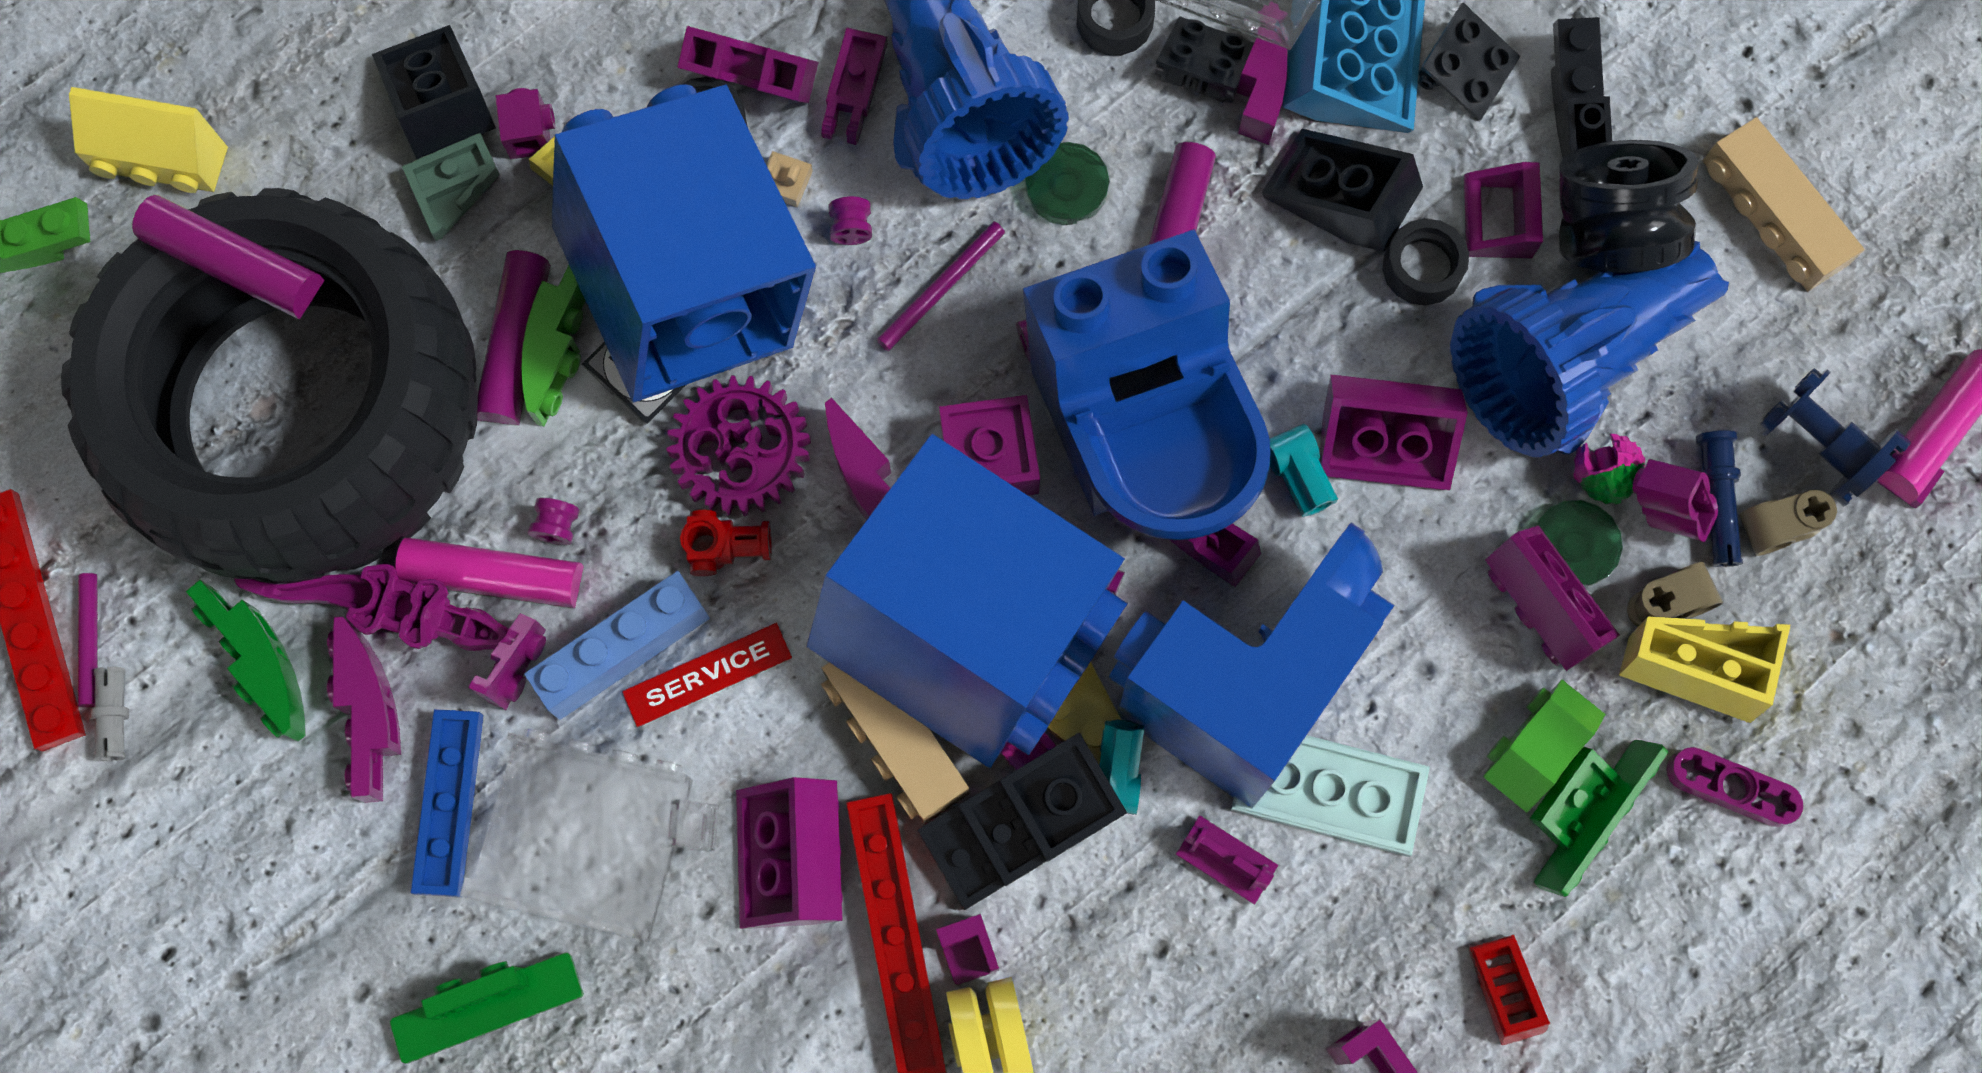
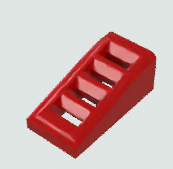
[1469,935,1550,1045]

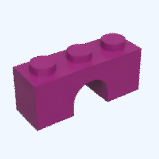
[677,26,819,103]

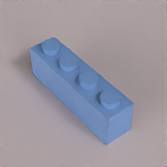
[524,571,710,720]

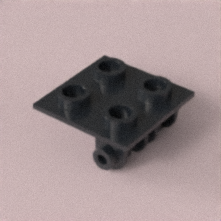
[1418,2,1521,121]
[1155,16,1254,103]

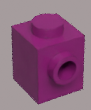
[495,88,556,160]

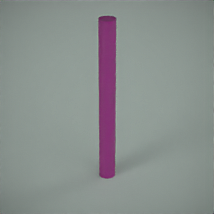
[877,221,1005,351]

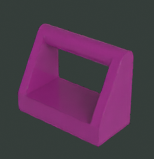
[1464,162,1543,259]

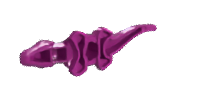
[234,564,509,651]

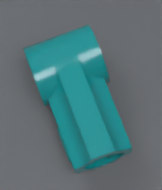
[1270,424,1338,517]
[1099,719,1144,815]

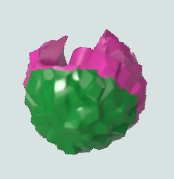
[1573,434,1645,505]

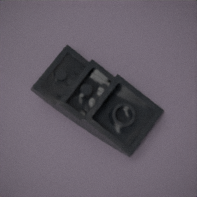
[917,733,1127,910]

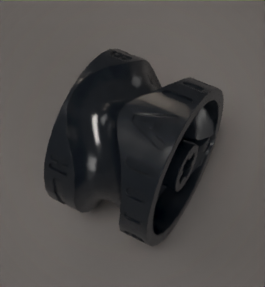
[1559,140,1698,273]

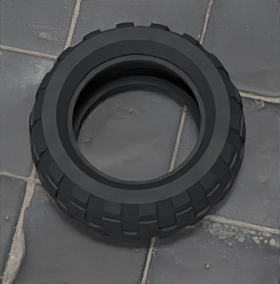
[61,188,478,582]

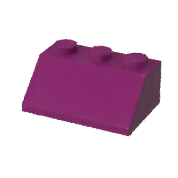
[1319,374,1468,491]
[1485,525,1620,671]
[736,777,843,929]

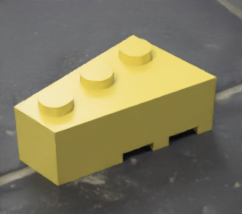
[1619,617,1791,723]

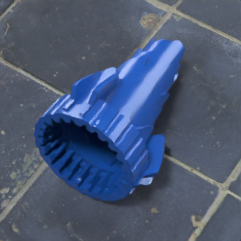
[884,0,1069,199]
[1450,241,1729,458]

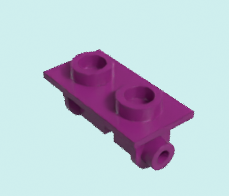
[1175,815,1278,905]

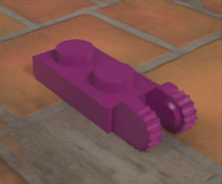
[821,28,888,145]

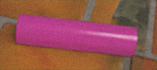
[1877,349,1982,504]
[395,537,584,608]

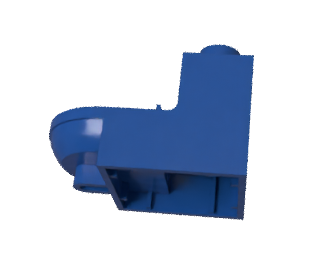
[1023,229,1271,540]
[1109,522,1394,808]

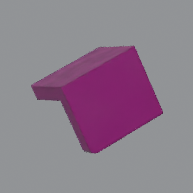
[936,914,999,985]

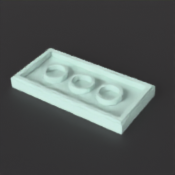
[1230,735,1430,857]

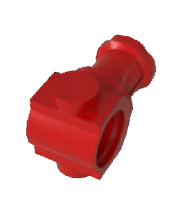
[680,510,772,577]

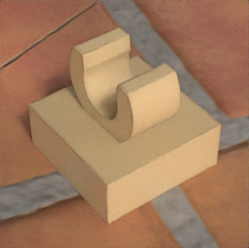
[766,151,813,208]

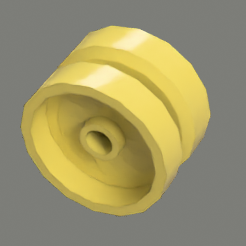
[946,977,1034,1073]

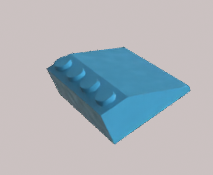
[1282,0,1425,133]

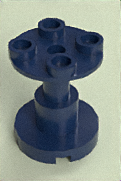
[1760,368,1911,507]

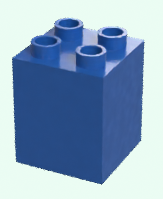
[552,84,816,403]
[806,434,1128,768]

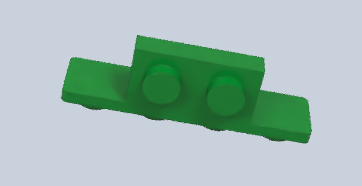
[1529,739,1668,897]
[390,953,584,1064]

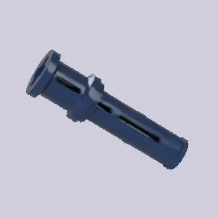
[1696,430,1743,567]

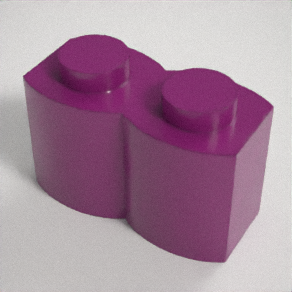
[1632,459,1718,542]

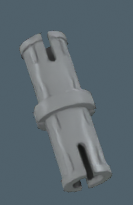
[90,667,129,761]

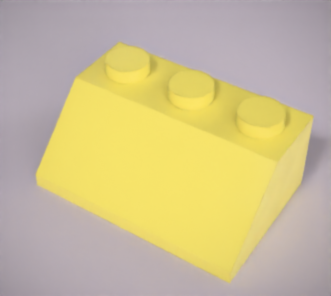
[69,87,228,193]

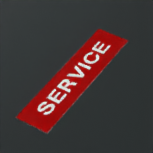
[622,622,792,728]

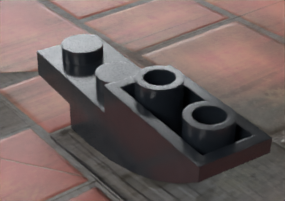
[1550,17,1612,158]

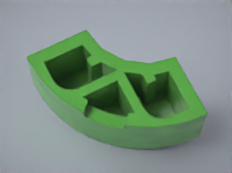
[1483,679,1606,813]

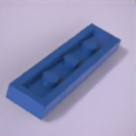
[411,709,484,897]

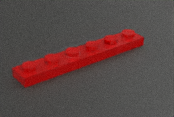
[0,489,86,752]
[846,793,947,1073]

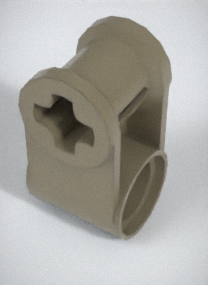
[1739,490,1837,556]
[1627,562,1724,627]

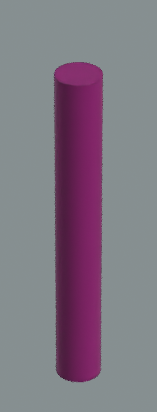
[78,573,98,708]

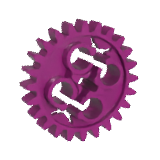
[666,375,811,517]

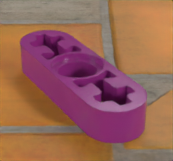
[1666,747,1804,827]

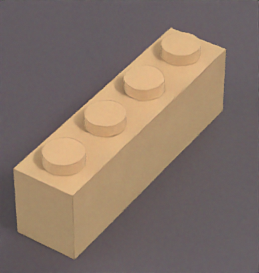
[1702,117,1865,292]
[821,662,970,825]

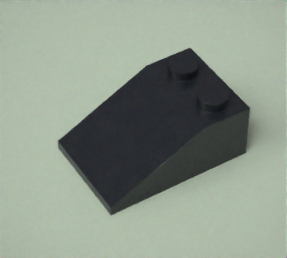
[372,25,496,159]
[1262,129,1423,252]

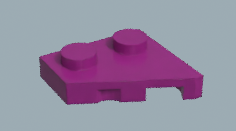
[468,613,546,710]

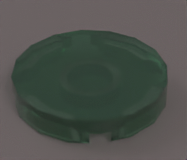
[1025,142,1110,225]
[1534,500,1623,587]

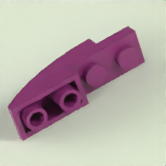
[327,617,401,803]

